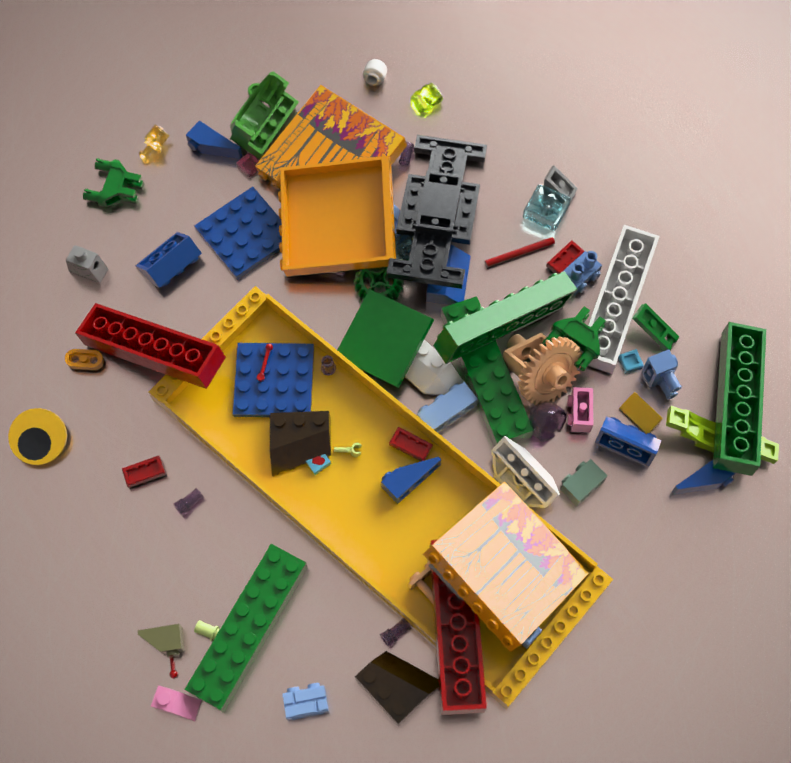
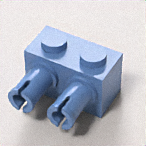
[561,251,602,296]
[642,350,682,400]

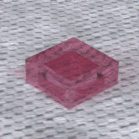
[236,152,259,177]

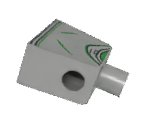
[66,245,108,284]

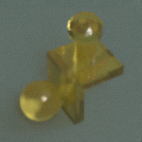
[139,124,170,160]

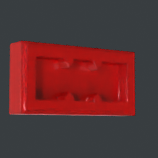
[546,240,585,274]
[389,427,433,461]
[122,455,166,488]

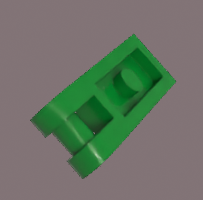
[632,303,679,352]

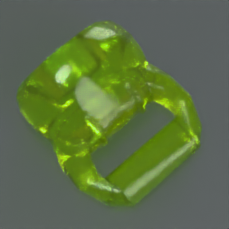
[411,83,443,113]

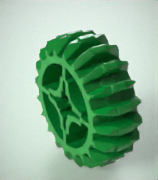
[354,267,404,300]

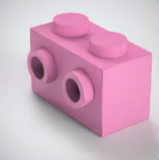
[567,387,593,433]

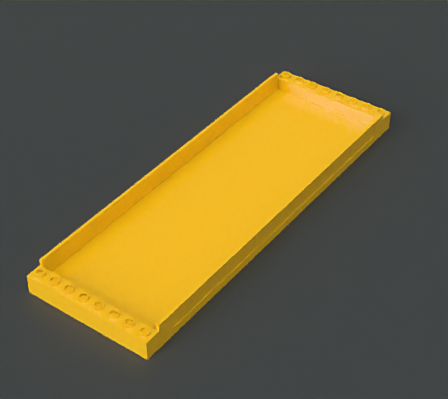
[148,286,613,710]

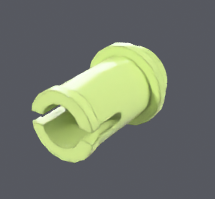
[194,620,220,642]

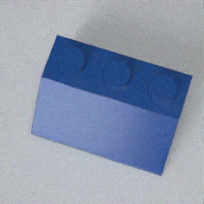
[135,232,202,288]
[426,245,471,305]
[595,416,661,466]

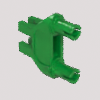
[83,158,144,207]
[542,306,606,371]

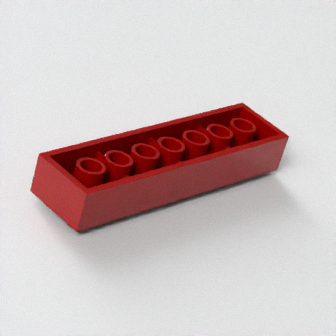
[75,303,226,389]
[430,540,487,715]

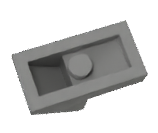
[544,165,578,203]

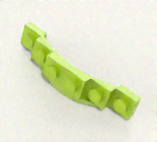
[666,406,779,464]

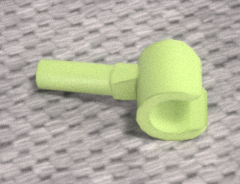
[334,443,362,457]

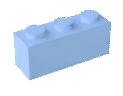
[417,382,478,432]

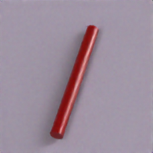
[485,237,555,267]

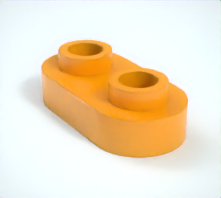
[65,349,104,370]

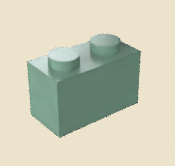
[560,459,608,506]

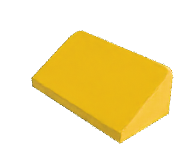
[619,392,663,434]

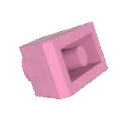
[151,685,202,721]

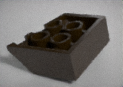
[270,411,331,476]
[355,651,439,727]

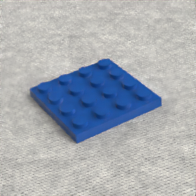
[194,186,282,280]
[233,343,314,417]

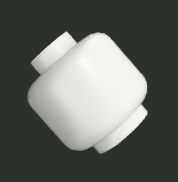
[363,59,387,86]

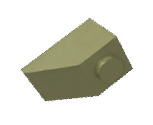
[138,624,185,658]

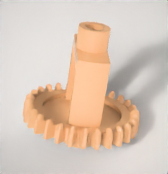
[503,333,582,406]

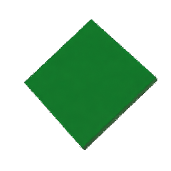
[337,289,434,388]

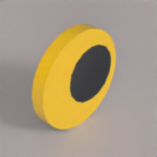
[8,408,67,465]

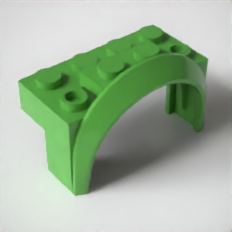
[230,71,299,159]

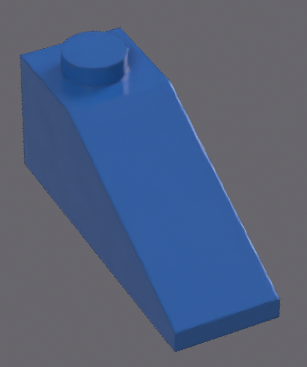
[186,120,243,159]
[381,457,441,504]
[672,460,736,495]

